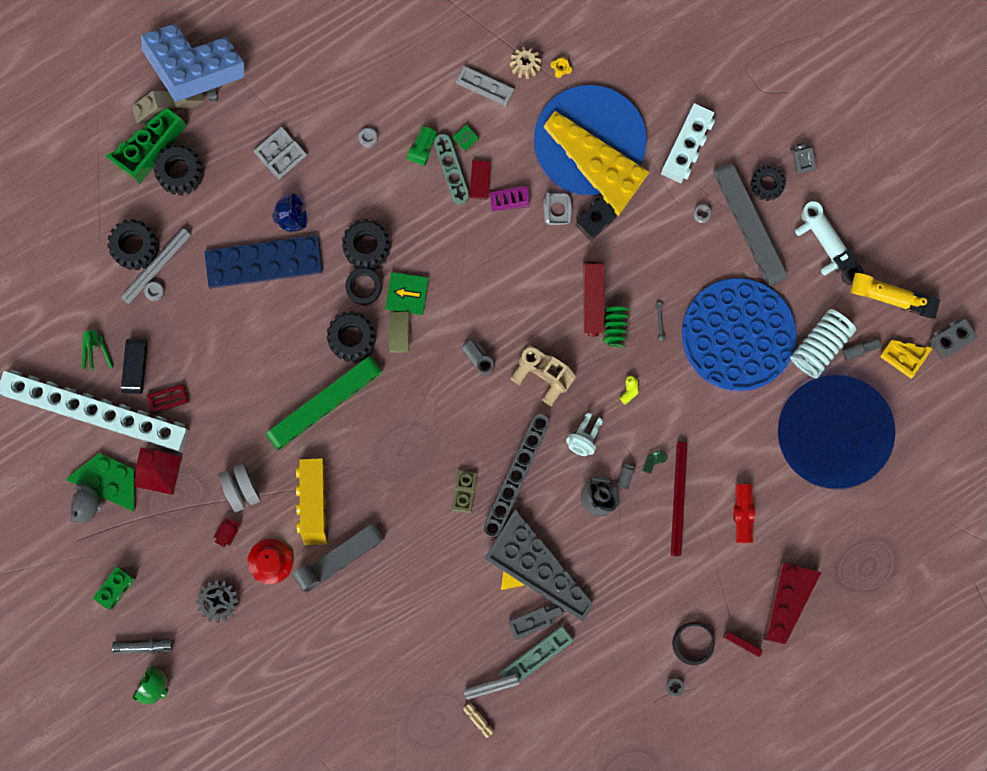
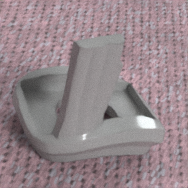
[543,193,572,225]

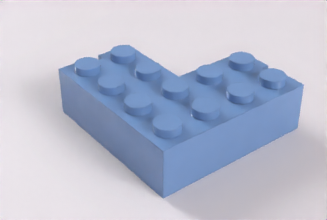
[141,23,244,102]

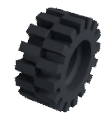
[750,165,786,201]

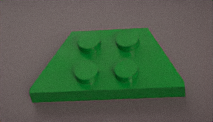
[66,453,135,512]

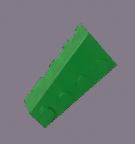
[105,108,187,184]

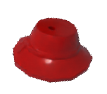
[247,539,293,585]

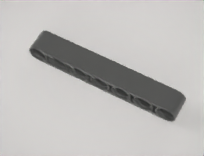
[713,162,787,286]
[484,414,549,538]

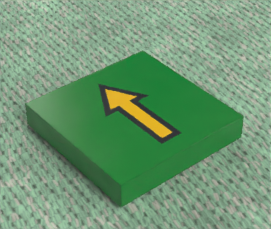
[385,272,429,316]

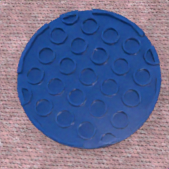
[534,85,647,196]
[682,278,796,392]

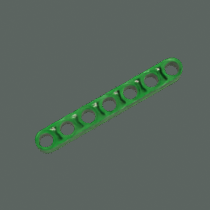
[266,356,383,450]

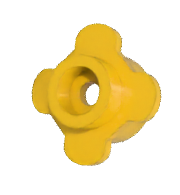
[551,57,572,78]

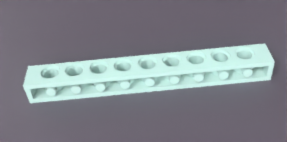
[0,370,189,453]

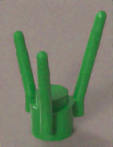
[82,330,113,370]

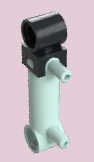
[795,201,863,286]

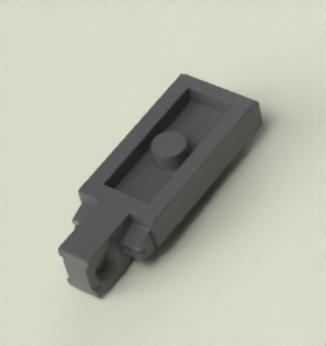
[508,606,563,640]

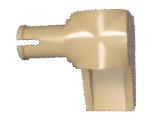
[510,345,576,407]

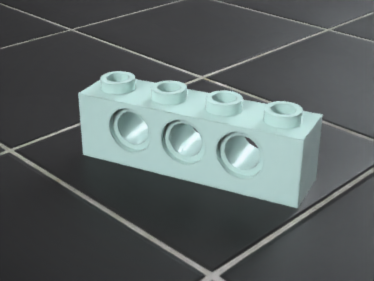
[661,103,715,183]

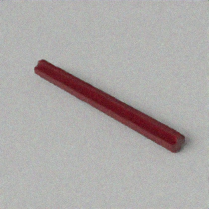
[671,442,687,557]

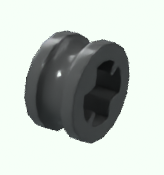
[666,678,684,696]

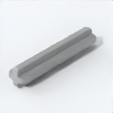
[464,674,520,700]

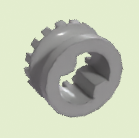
[694,205,711,223]

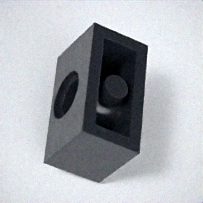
[575,196,618,241]

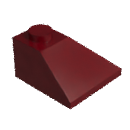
[135,447,182,495]

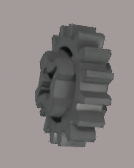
[196,580,239,623]

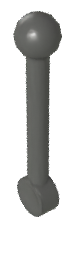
[655,302,665,341]

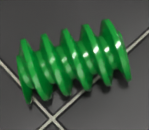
[602,306,630,348]

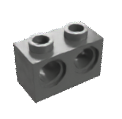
[929,319,978,360]

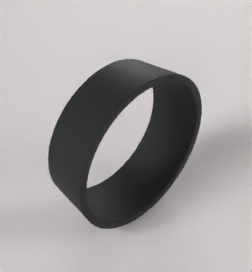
[672,622,715,665]

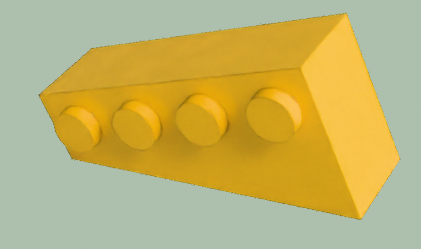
[296,458,327,545]

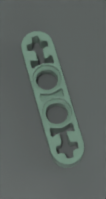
[434,134,469,205]

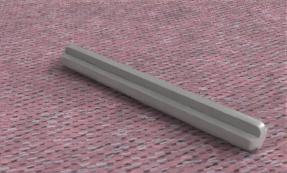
[121,228,191,304]

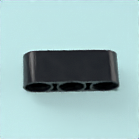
[121,338,148,394]

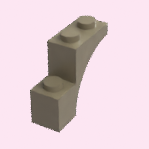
[132,91,205,124]

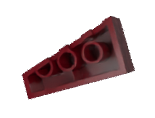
[763,563,822,645]

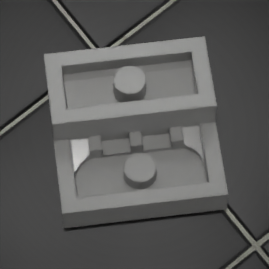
[253,127,307,180]

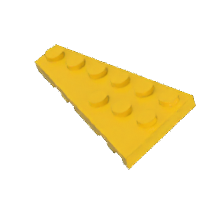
[544,111,649,217]

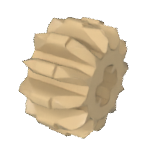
[510,47,541,79]

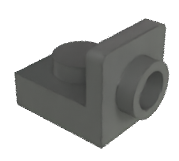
[790,143,816,174]

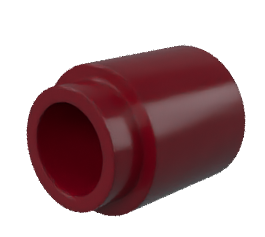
[213,517,240,548]

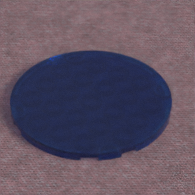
[778,375,896,490]

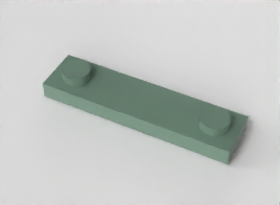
[500,625,574,688]

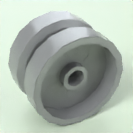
[218,463,261,513]

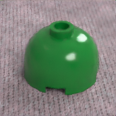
[132,664,169,705]

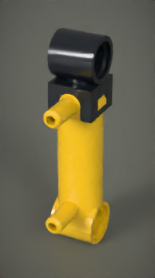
[850,273,941,319]

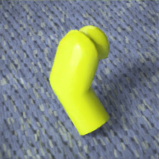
[619,376,638,405]

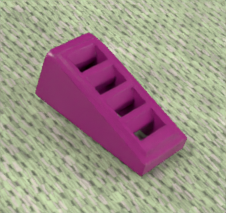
[490,186,529,212]

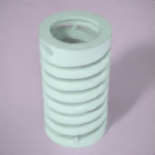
[790,309,856,379]

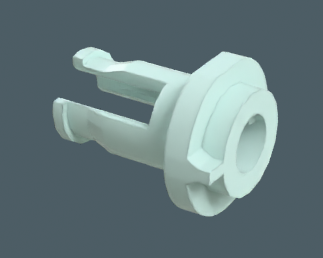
[566,413,603,456]

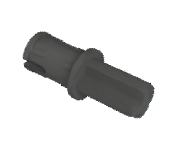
[842,338,881,361]

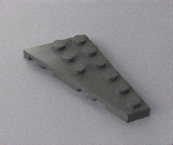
[484,509,593,621]

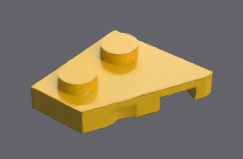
[880,340,932,379]

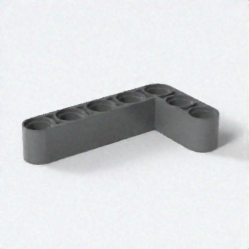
[292,523,385,593]

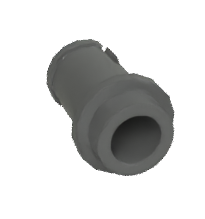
[617,464,635,490]

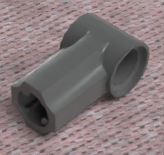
[462,339,494,377]

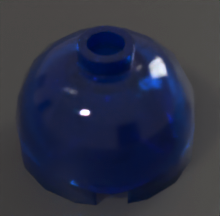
[272,193,307,232]

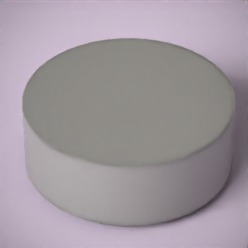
[359,128,378,148]
[144,282,164,301]

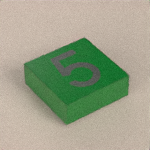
[452,125,479,152]

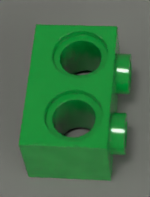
[93,567,136,611]

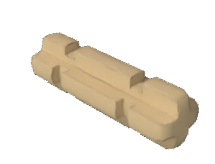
[463,703,494,738]

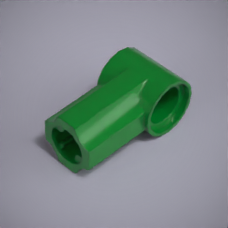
[407,126,437,166]

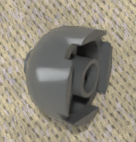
[581,477,620,517]
[71,484,102,523]

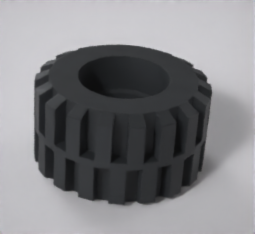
[153,144,204,196]
[107,219,159,270]
[342,219,391,270]
[326,311,376,362]

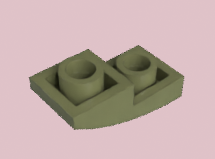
[389,312,410,353]
[452,470,477,514]

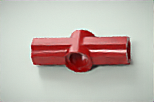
[733,484,755,543]

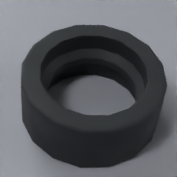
[345,268,382,306]

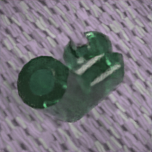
[642,451,668,474]

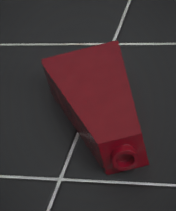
[583,261,604,337]

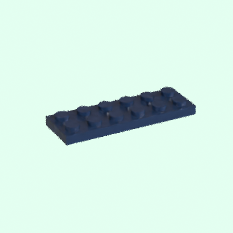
[204,235,322,289]

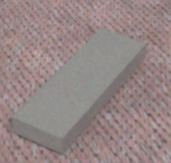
[456,65,514,107]

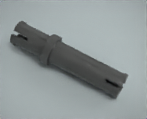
[112,638,173,654]

